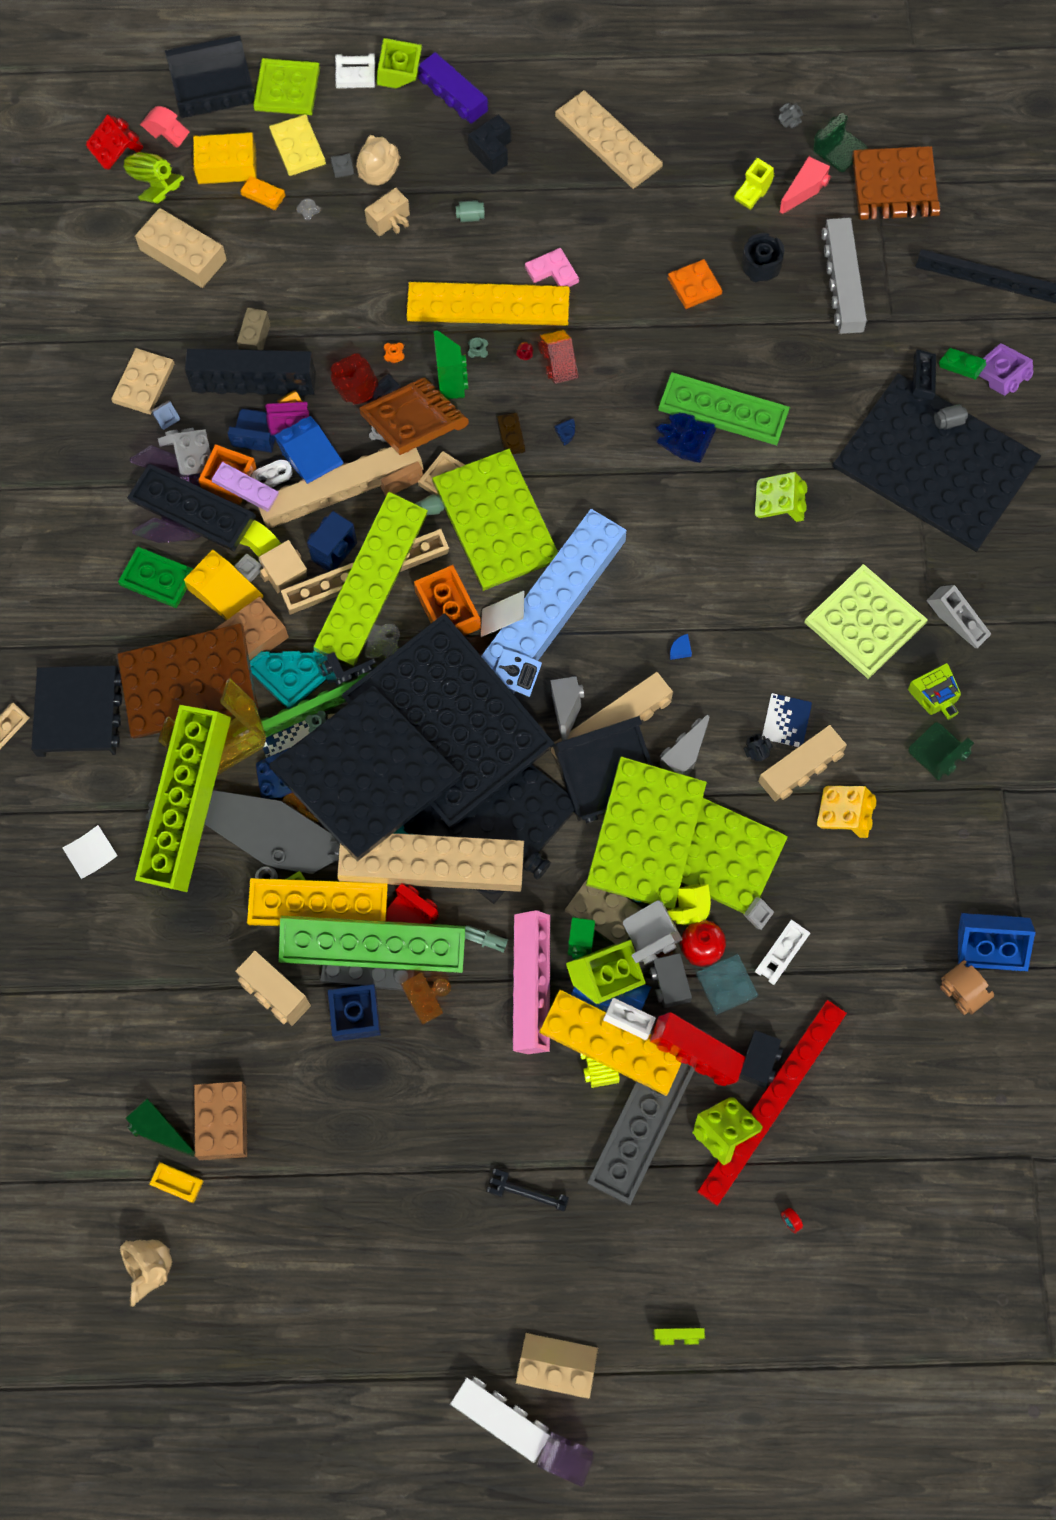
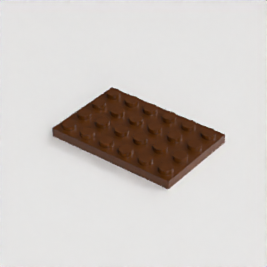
[117,623,258,739]

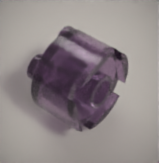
[537,1432,594,1487]

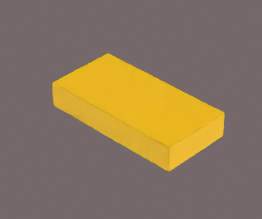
[149,1162,204,1203]

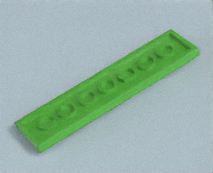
[279,915,465,973]

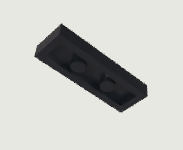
[913,349,936,400]

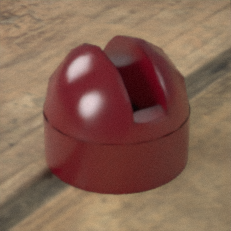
[517,342,533,360]

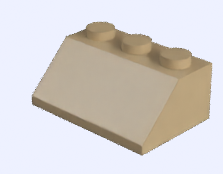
[516,1333,598,1399]

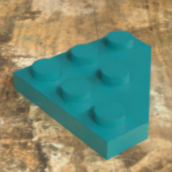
[250,651,326,709]

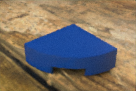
[670,634,692,660]

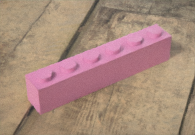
[513,910,550,1054]

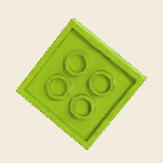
[254,59,320,115]

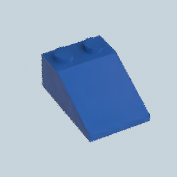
[274,416,343,484]

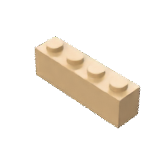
[758,725,847,801]

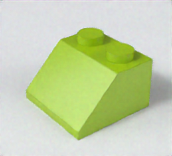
[377,38,422,88]

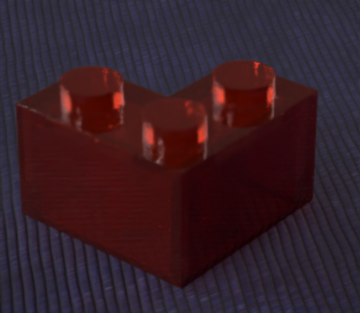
[538,330,579,384]

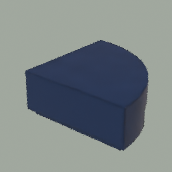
[555,418,575,446]

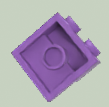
[979,344,1033,396]

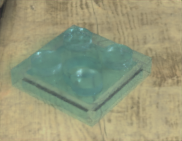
[696,954,758,1015]

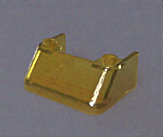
[158,679,266,775]

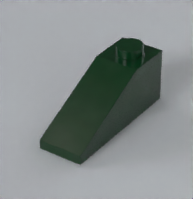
[125,1099,195,1157]

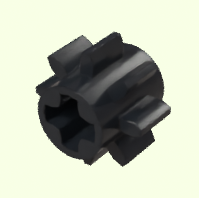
[743,734,773,761]

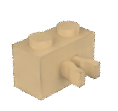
[365,188,410,236]

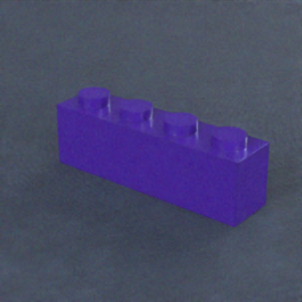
[418,52,488,124]

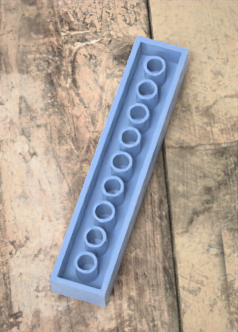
[481,509,626,693]

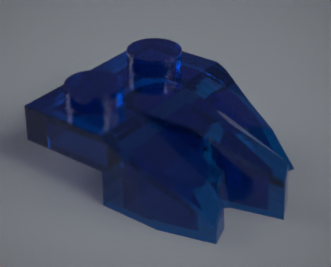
[656,413,716,463]

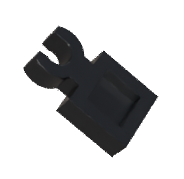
[364,374,401,403]

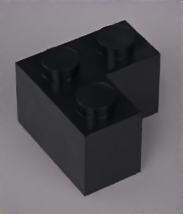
[468,114,511,175]

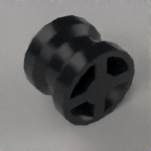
[523,851,551,880]

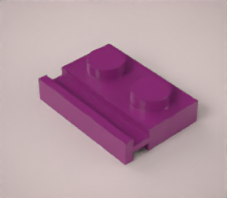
[265,402,309,435]

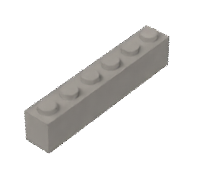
[822,218,867,334]

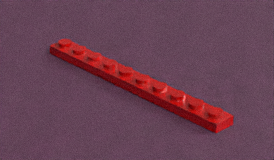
[697,1000,847,1206]

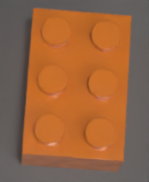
[414,565,481,636]

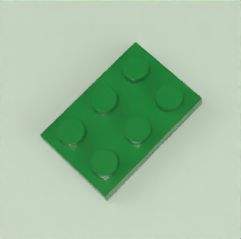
[118,547,193,608]

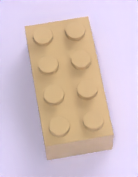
[135,208,227,288]

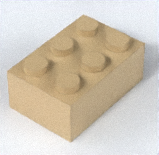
[236,951,311,1026]

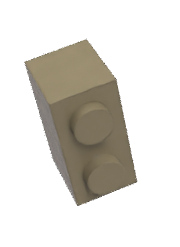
[237,308,270,350]

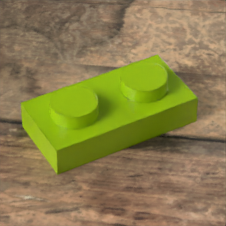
[654,1328,705,1345]

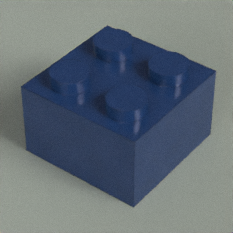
[307,511,357,572]
[328,984,381,1041]

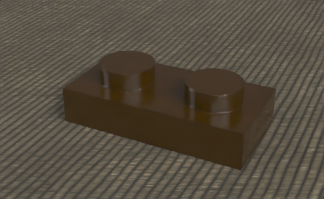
[497,413,525,455]

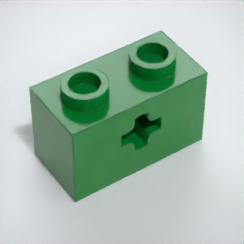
[568,917,595,959]

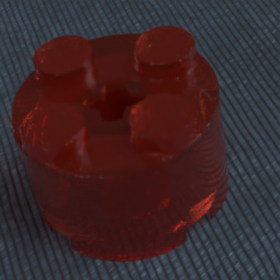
[331,353,378,404]

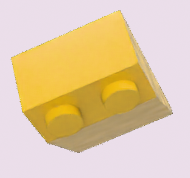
[184,550,264,620]

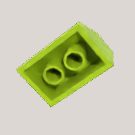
[566,940,646,1004]

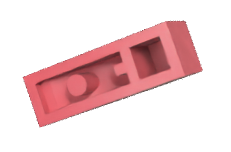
[780,157,830,214]

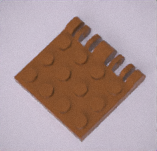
[852,146,940,220]
[359,378,469,455]

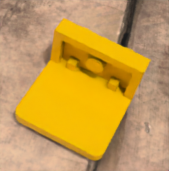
[817,786,876,838]

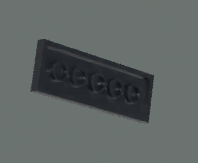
[127,463,256,552]

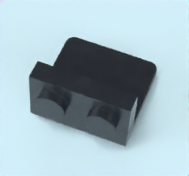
[318,652,376,686]

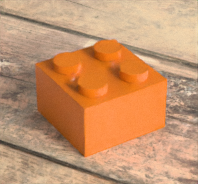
[199,444,257,505]

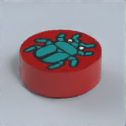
[781,1208,803,1233]

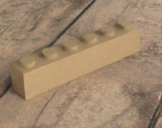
[551,672,673,759]

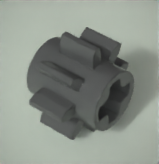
[778,102,803,128]

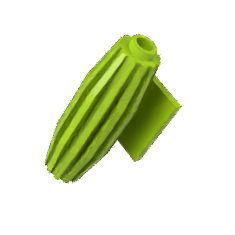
[123,152,184,203]

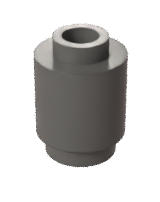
[934,404,968,430]

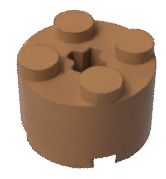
[940,960,994,1015]

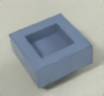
[151,400,181,430]

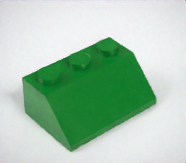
[434,330,468,399]

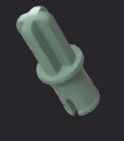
[465,925,508,953]

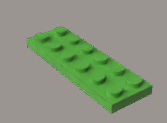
[659,372,790,446]

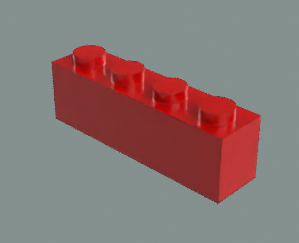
[650,1012,746,1086]

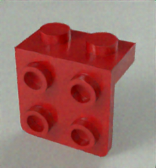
[86,115,143,170]
[386,883,439,924]

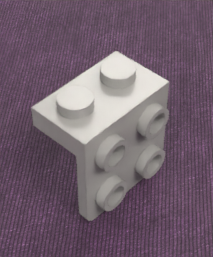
[158,428,211,476]
[623,901,682,964]

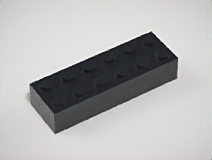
[185,349,316,396]

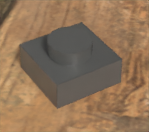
[331,153,354,178]

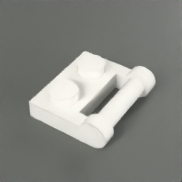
[336,54,375,88]

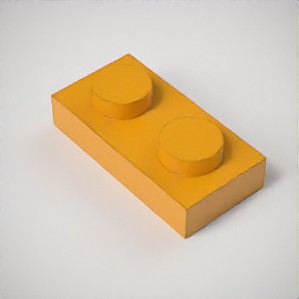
[241,176,285,210]

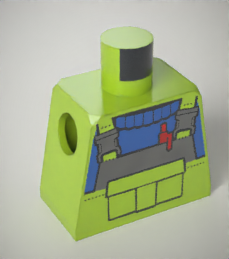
[908,663,961,720]

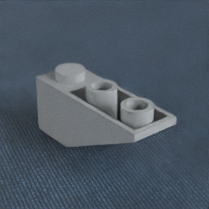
[660,715,710,776]

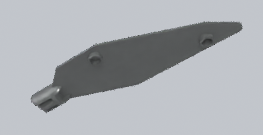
[204,790,340,874]

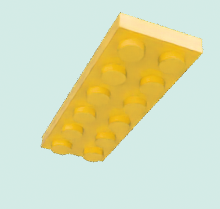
[247,878,388,926]
[539,990,681,1096]

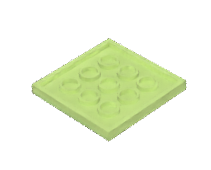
[804,564,927,679]

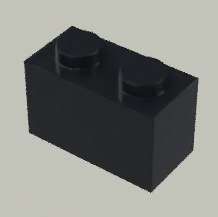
[739,1030,783,1088]

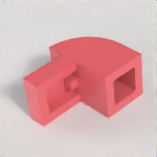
[140,106,189,148]

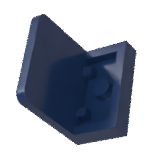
[228,409,275,453]
[256,748,293,800]

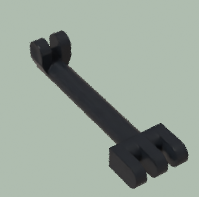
[486,1169,569,1212]

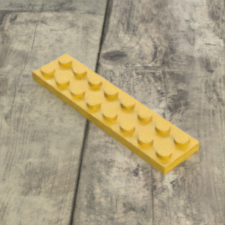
[407,282,569,325]

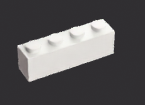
[451,1376,550,1463]

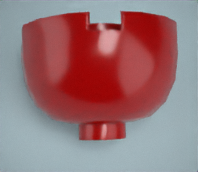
[680,920,726,967]

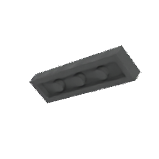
[320,965,415,992]

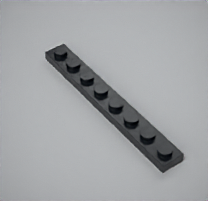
[916,249,1056,304]

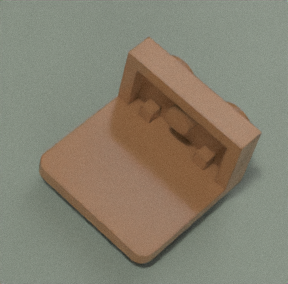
[380,461,423,496]

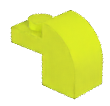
[734,158,774,210]
[239,520,282,557]
[668,884,711,925]

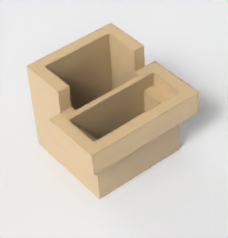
[259,540,307,594]

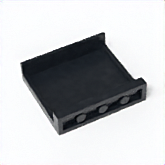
[165,35,255,118]
[31,666,122,757]
[553,716,653,823]

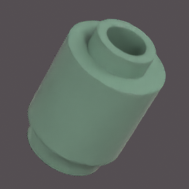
[456,200,484,222]

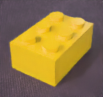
[193,133,257,184]

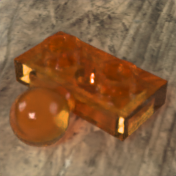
[401,972,451,1025]

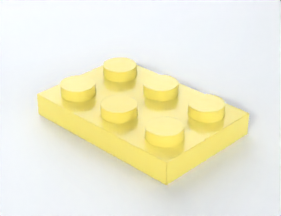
[269,114,326,176]

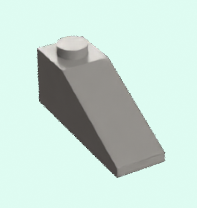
[926,585,991,648]
[550,676,584,741]

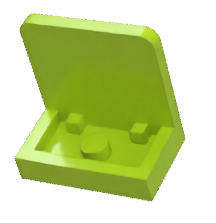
[755,472,807,522]
[693,1097,762,1165]

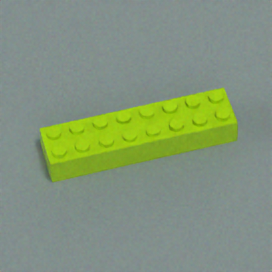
[314,492,428,668]
[135,705,231,892]

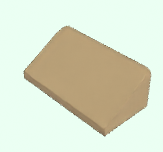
[0,703,30,749]

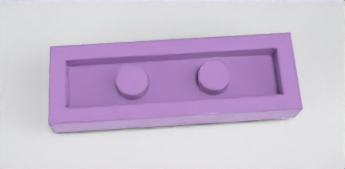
[212,462,279,512]

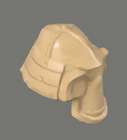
[356,135,401,186]
[120,1240,172,1307]

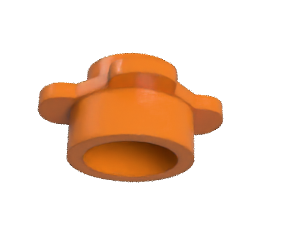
[384,342,404,363]

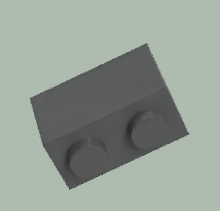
[649,954,692,1009]

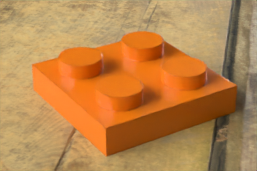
[668,259,722,309]

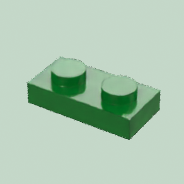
[939,348,986,380]

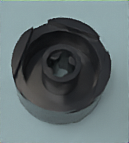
[742,233,785,282]

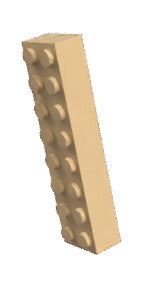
[338,834,524,892]

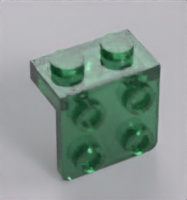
[813,112,867,172]
[908,722,974,781]

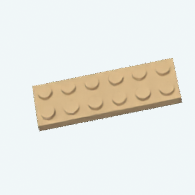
[555,90,663,189]

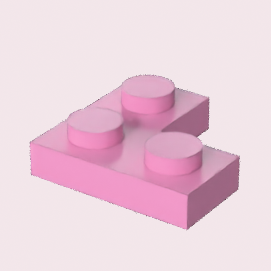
[525,248,579,287]

